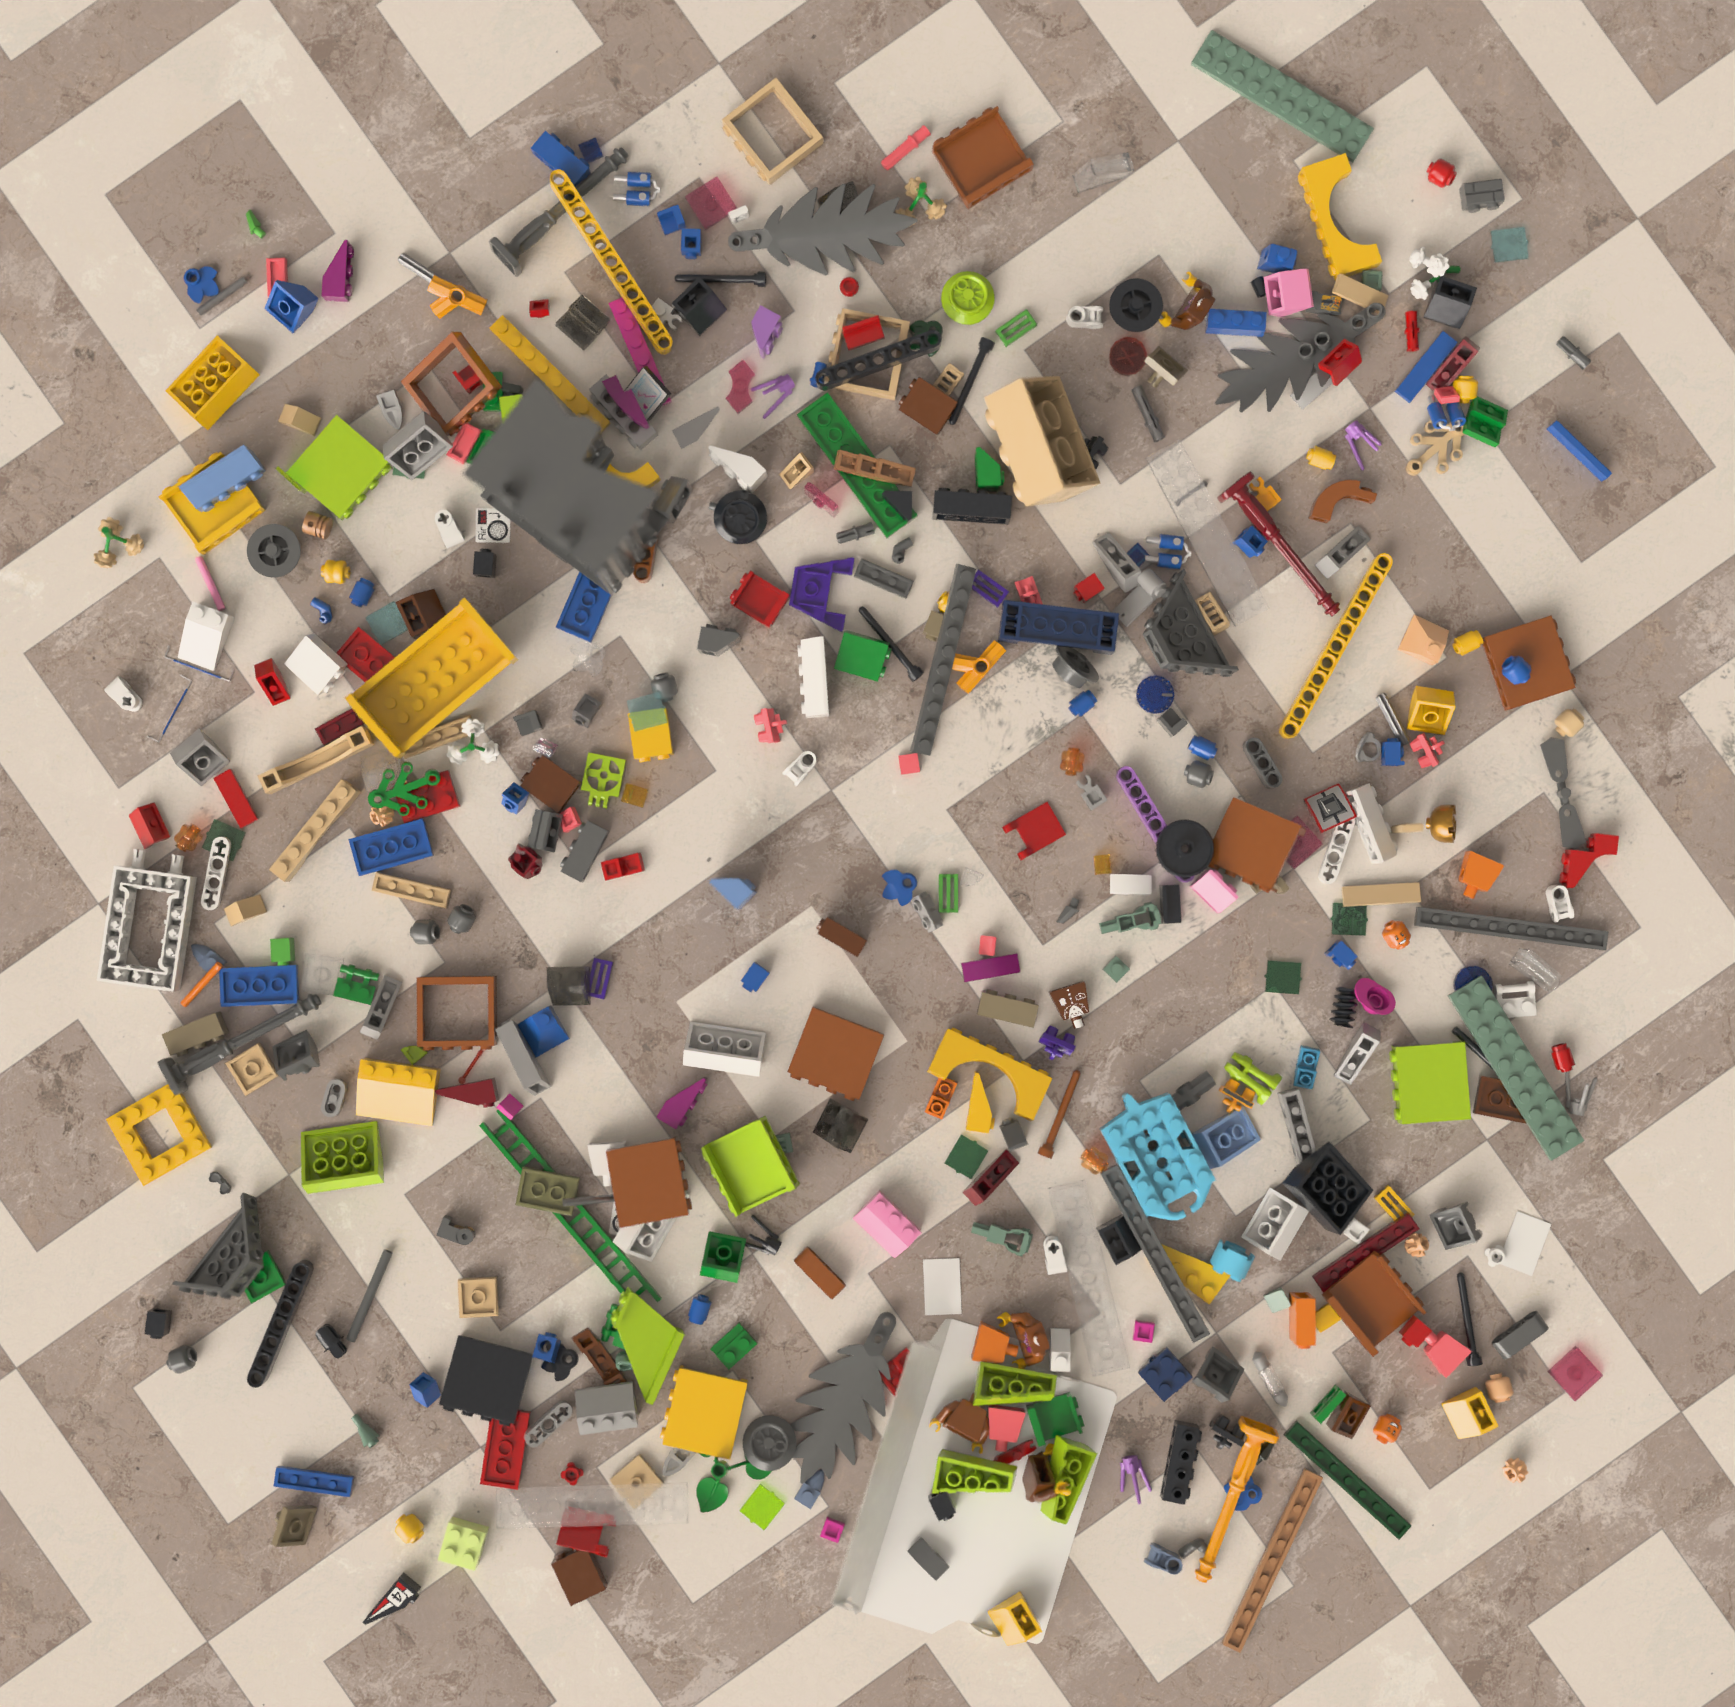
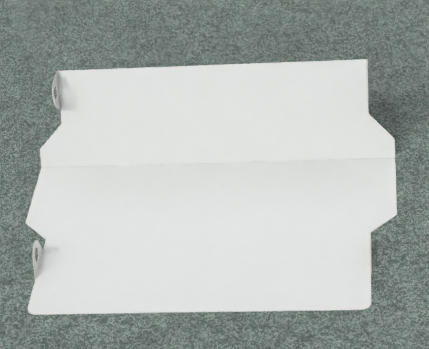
[832,1319,1117,1644]

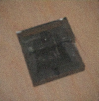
[555,295,610,350]

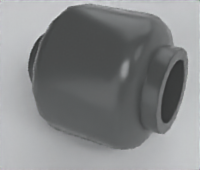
[651,673,678,702]
[1184,761,1214,788]
[447,904,476,934]
[410,919,440,945]
[166,1345,198,1374]

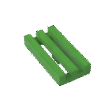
[995,309,1038,347]
[939,874,958,913]

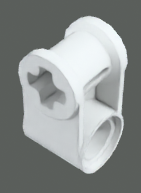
[1066,306,1103,329]
[435,510,465,549]
[104,676,142,712]
[782,751,817,786]
[1546,885,1574,923]
[1043,1236,1067,1275]

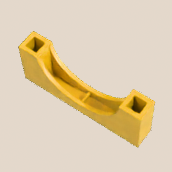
[1298,153,1382,281]
[927,1028,1052,1121]

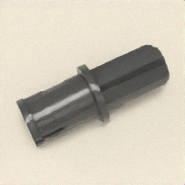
[1557,336,1591,370]
[836,522,875,544]

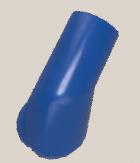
[310,597,333,624]

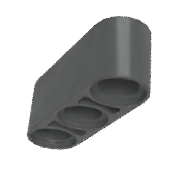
[1243,738,1282,789]
[1492,1311,1549,1360]

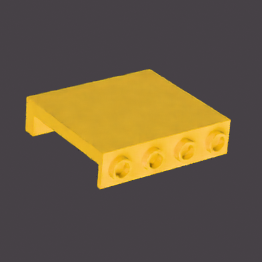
[158,452,266,555]
[660,1365,748,1460]

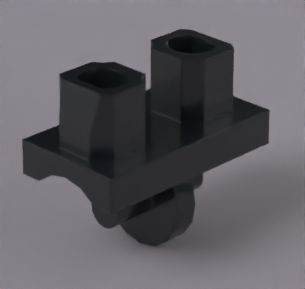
[1084,436,1109,470]
[1209,1414,1245,1450]

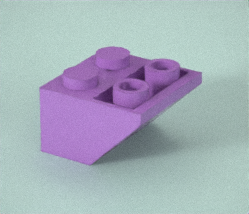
[751,305,783,359]

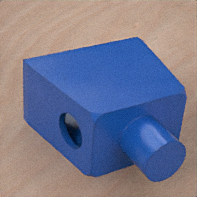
[1257,244,1298,274]

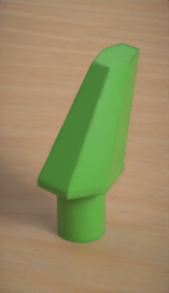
[246,210,266,239]

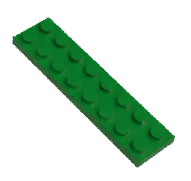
[797,392,918,539]

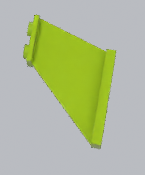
[611,1287,685,1405]

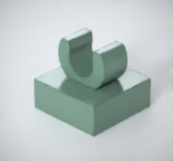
[775,1132,793,1153]

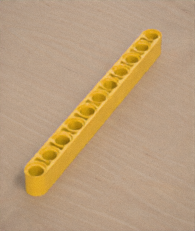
[550,169,673,355]
[1279,553,1393,739]

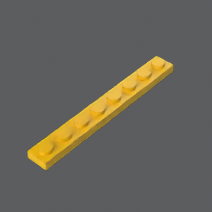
[489,315,611,434]

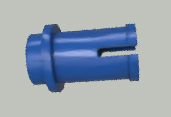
[809,362,827,388]

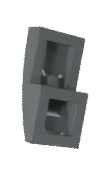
[907,1538,950,1581]

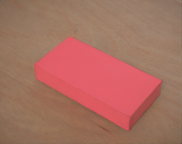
[266,258,288,297]
[446,423,482,465]

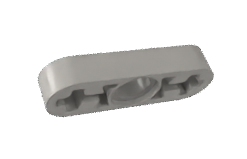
[524,1400,572,1447]

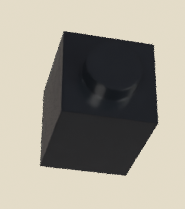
[473,549,497,578]
[144,1308,172,1339]
[928,1492,956,1521]

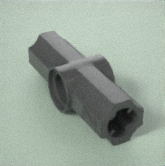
[1172,1071,1216,1111]

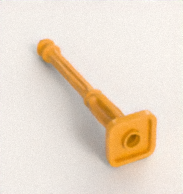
[1195,1416,1280,1583]

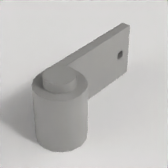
[1112,569,1166,627]

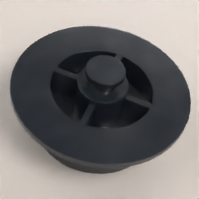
[1109,278,1163,332]
[714,490,767,544]

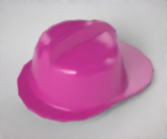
[1355,978,1396,1015]

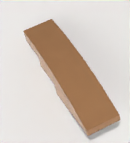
[834,450,916,487]

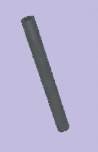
[346,1249,393,1342]

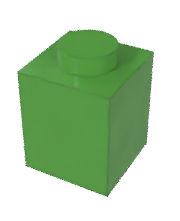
[270,938,295,966]

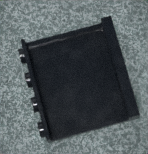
[439,1335,534,1427]

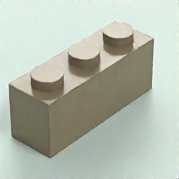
[977,989,1039,1028]
[162,1012,229,1057]

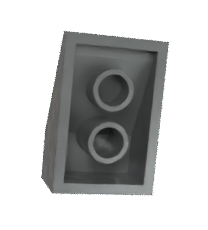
[652,476,693,524]

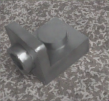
[572,693,602,728]

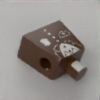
[1048,981,1089,1029]

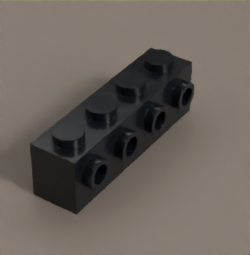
[1160,1420,1202,1505]

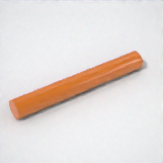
[180,962,223,1007]

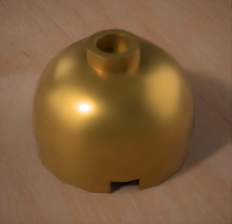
[1426,804,1456,843]

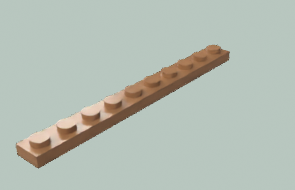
[1222,1468,1323,1653]

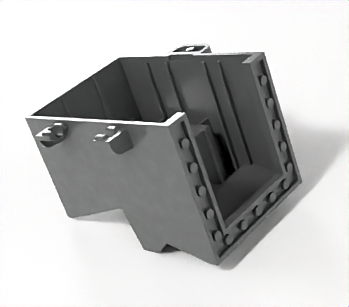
[463,378,670,595]

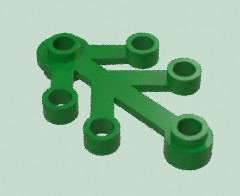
[368,762,440,816]

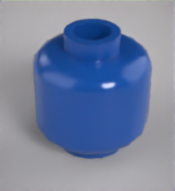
[1502,656,1531,685]

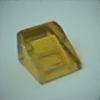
[621,783,648,808]

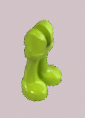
[1224,1052,1282,1105]

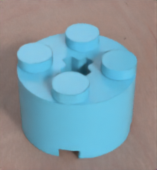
[1210,1239,1255,1282]

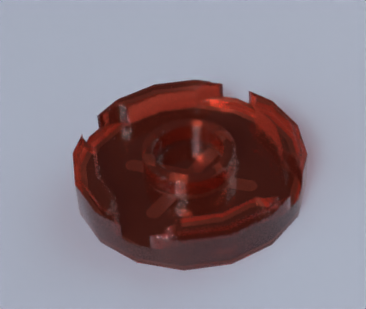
[1109,337,1147,376]

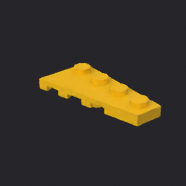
[1161,1244,1231,1304]

